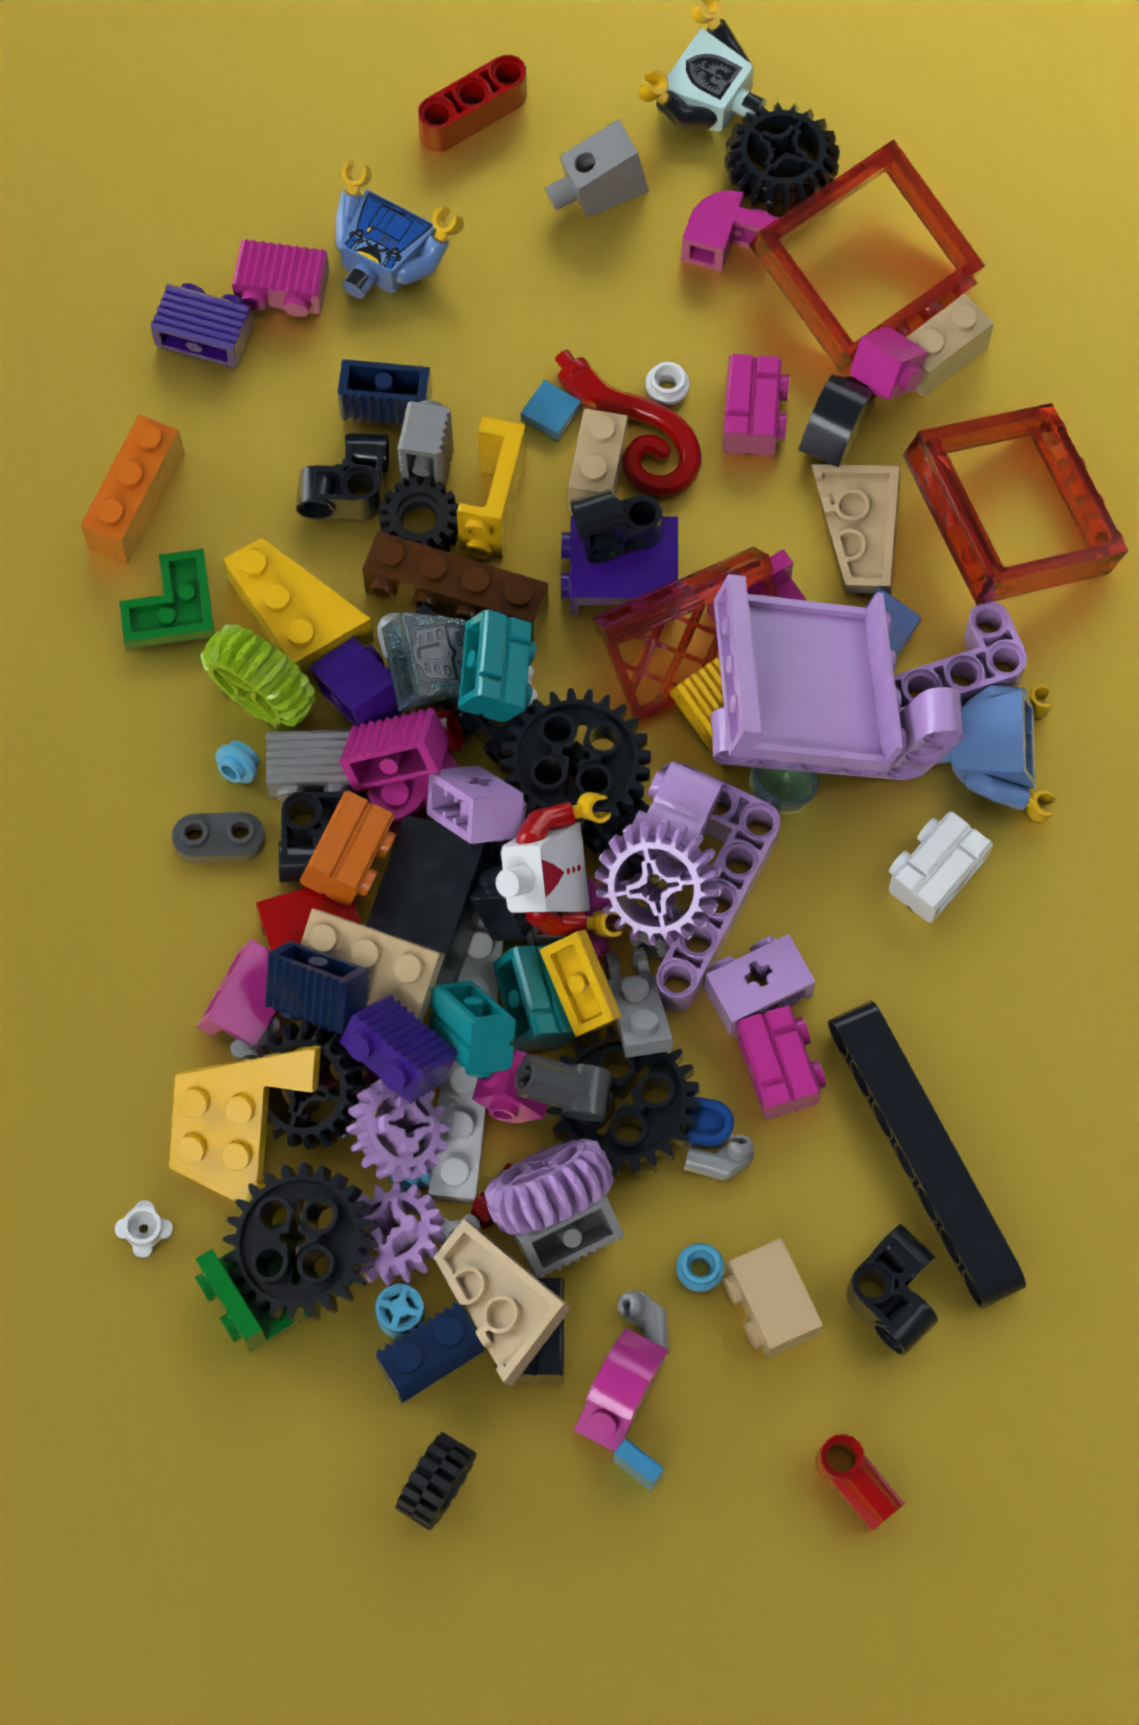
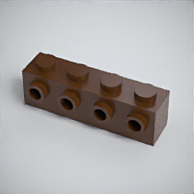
[362,531,548,642]

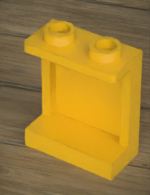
[457,416,527,559]

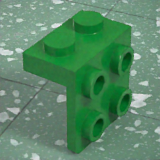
[194,1223,323,1352]

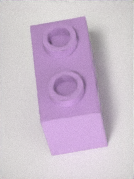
[427,765,526,844]
[704,934,816,1036]

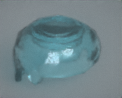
[749,767,819,816]

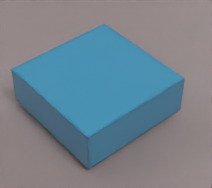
[521,380,581,441]
[613,1439,664,1492]

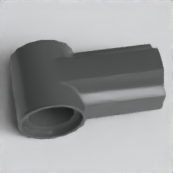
[514,1054,612,1122]

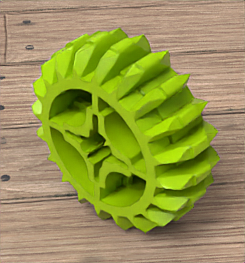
[200,624,317,730]

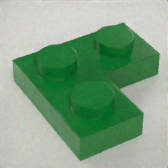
[119,548,215,649]

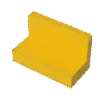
[539,930,622,1037]

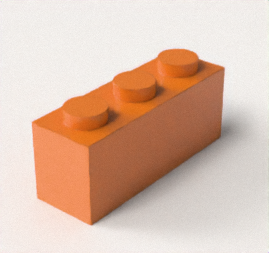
[81,414,185,564]

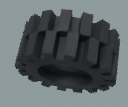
[379,477,458,552]
[395,1432,477,1530]

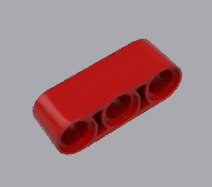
[418,55,527,152]

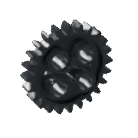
[500,688,651,836]
[547,1025,701,1179]
[223,1162,379,1323]

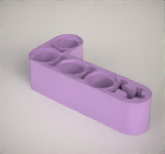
[894,600,1027,713]

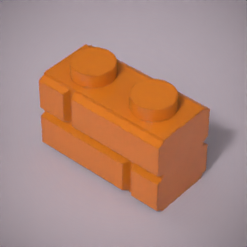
[299,791,396,906]

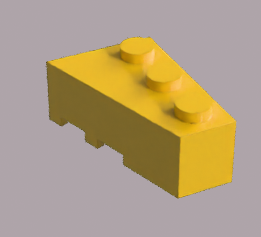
[223,537,374,679]

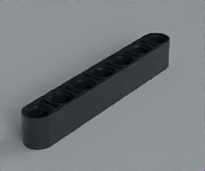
[828,1000,1026,1309]

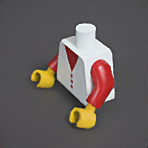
[496,792,623,937]

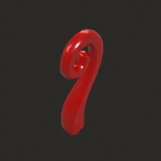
[555,349,702,498]

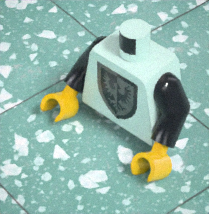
[638,0,766,132]

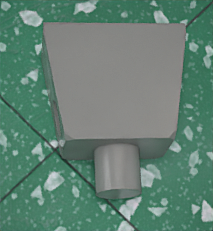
[544,119,649,216]

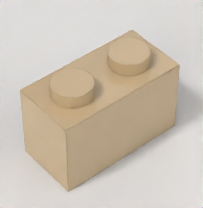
[906,293,994,398]
[568,408,628,511]
[723,1238,823,1359]

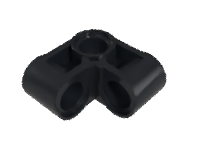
[296,433,389,521]
[570,489,664,563]
[279,789,368,883]
[846,1224,938,1356]

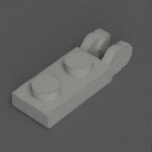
[604,947,673,1058]

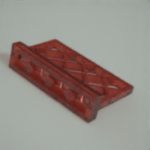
[591,546,779,721]

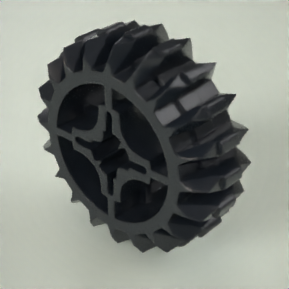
[724,102,840,215]
[255,1021,374,1150]

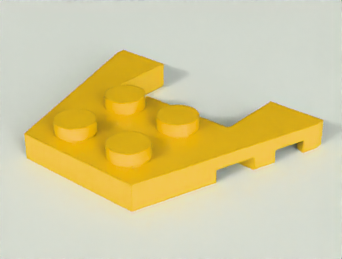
[169,1046,321,1223]

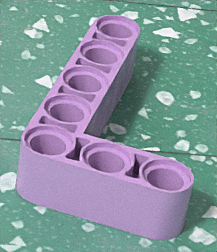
[711,687,964,780]
[656,762,781,1012]

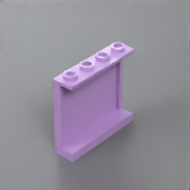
[713,574,907,772]

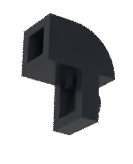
[798,374,877,467]

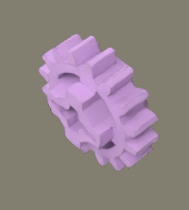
[346,1079,450,1183]
[358,1183,446,1286]

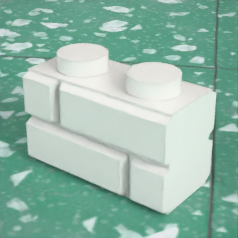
[888,811,993,924]

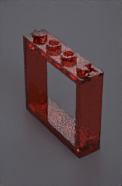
[748,139,985,372]
[902,403,1128,606]

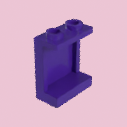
[561,516,678,617]

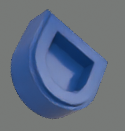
[684,1096,734,1149]

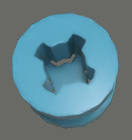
[375,1284,425,1339]

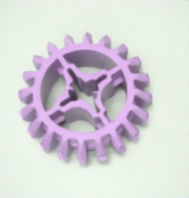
[595,818,723,946]
[484,1138,614,1235]

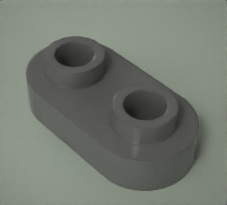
[172,812,266,863]

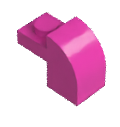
[681,191,780,272]
[574,1328,669,1452]

